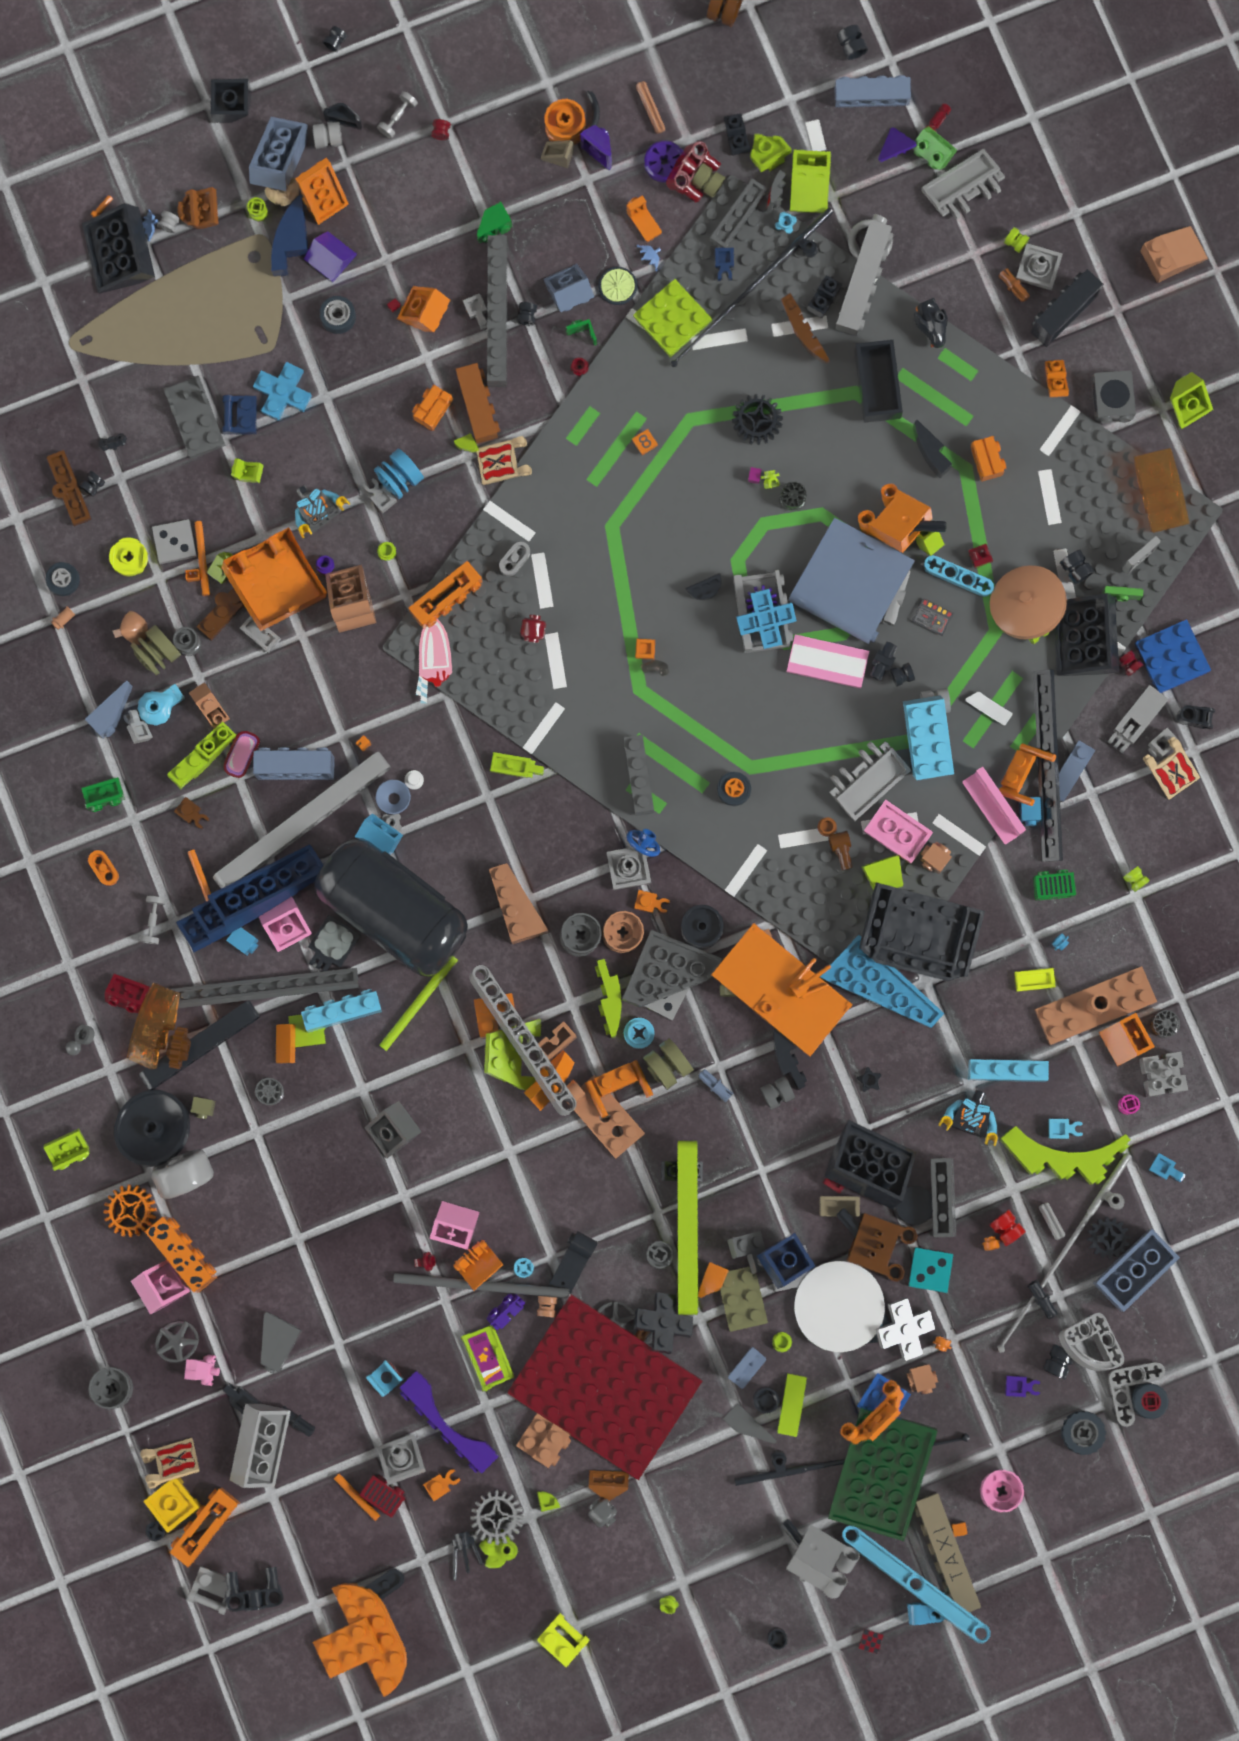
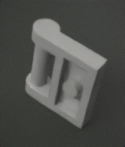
[187,1566,231,1615]

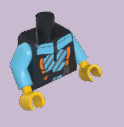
[938,1090,998,1146]

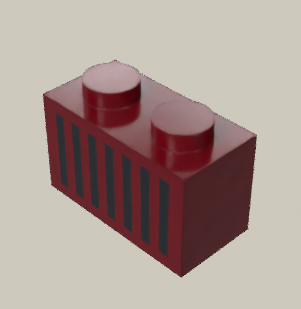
[360,1474,406,1518]

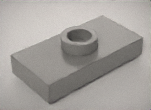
[240,616,281,654]

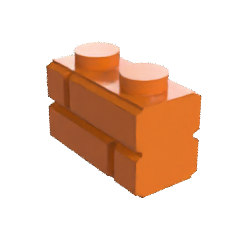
[412,385,453,431]
[970,436,1006,482]

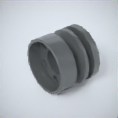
[559,913,602,957]
[89,1367,134,1409]

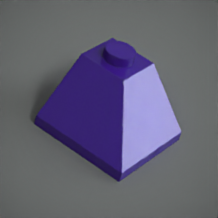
[580,125,612,171]

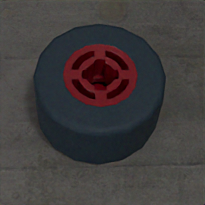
[1131,1383,1169,1419]

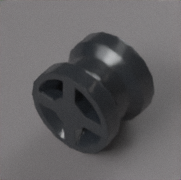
[145,1520,167,1541]

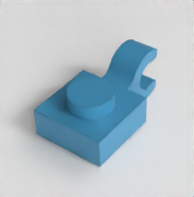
[1149,1153,1185,1182]

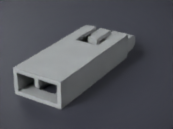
[1107,685,1169,753]

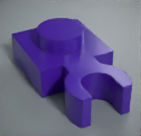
[1005,1376,1040,1397]

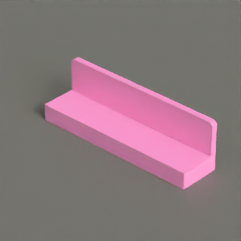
[962,767,1026,844]

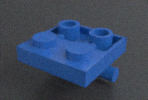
[857,1373,911,1412]

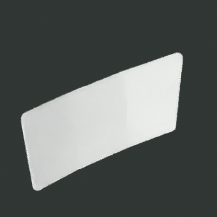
[965,692,1012,725]

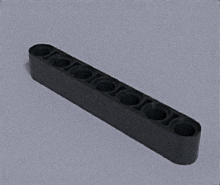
[139,1000,260,1091]

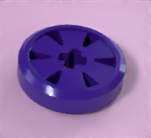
[644,141,683,182]

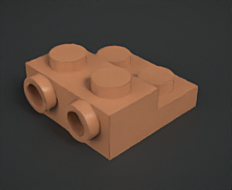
[516,1413,571,1468]

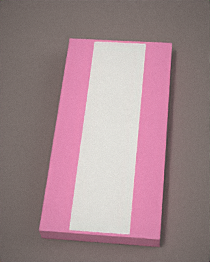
[787,635,869,689]

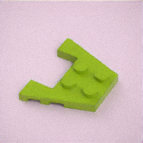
[484,1019,541,1091]

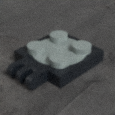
[308,915,361,972]

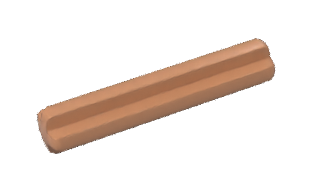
[636,81,665,134]

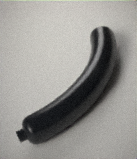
[587,90,600,129]

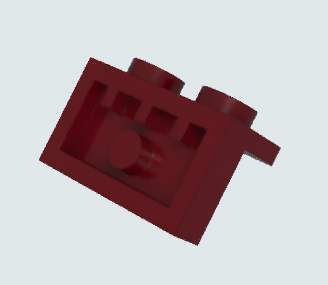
[105,974,150,1014]

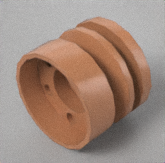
[602,911,644,953]

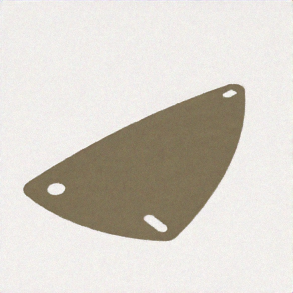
[69,234,283,365]

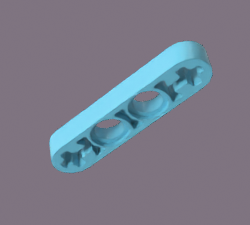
[924,555,994,597]

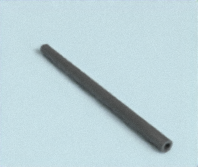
[394,1273,569,1298]

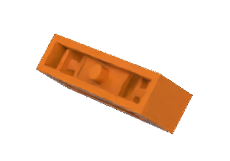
[408,561,482,629]
[170,1488,240,1567]

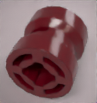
[1119,650,1143,677]

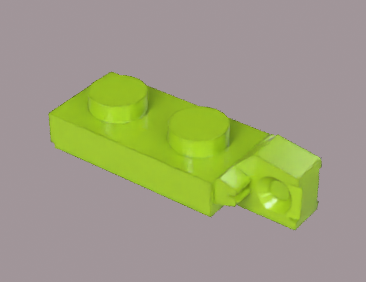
[490,752,544,778]

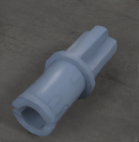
[698,1069,733,1102]

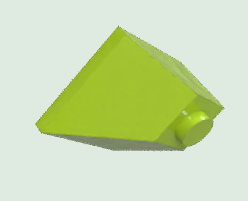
[1170,372,1213,429]

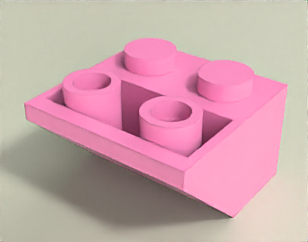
[430,1201,479,1250]

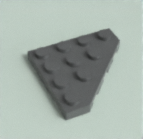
[622,930,722,1007]

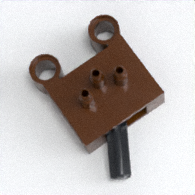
[836,1208,917,1281]

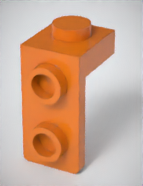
[627,195,662,242]

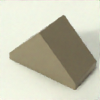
[540,140,574,168]

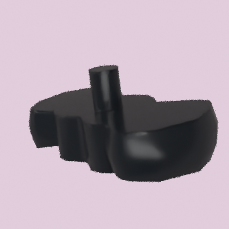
[98,433,127,451]

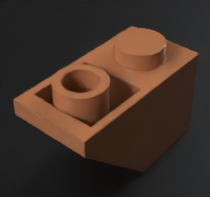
[189,682,230,729]

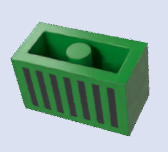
[1033,870,1076,901]

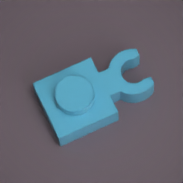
[1048,1119,1083,1139]

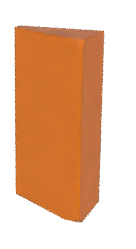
[276,1024,296,1063]

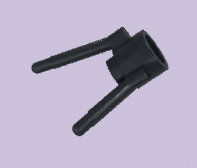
[452,1532,484,1581]

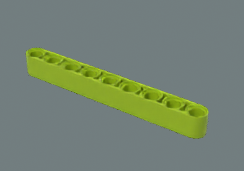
[678,1140,698,1315]

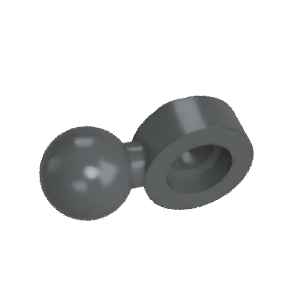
[66,1025,95,1056]

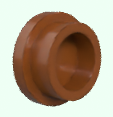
[817,817,837,837]

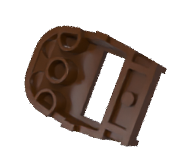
[781,293,830,364]

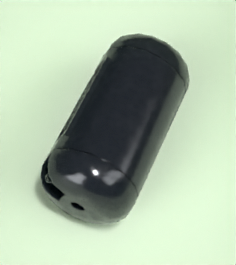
[314,837,468,977]

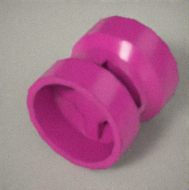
[1118,1095,1140,1115]

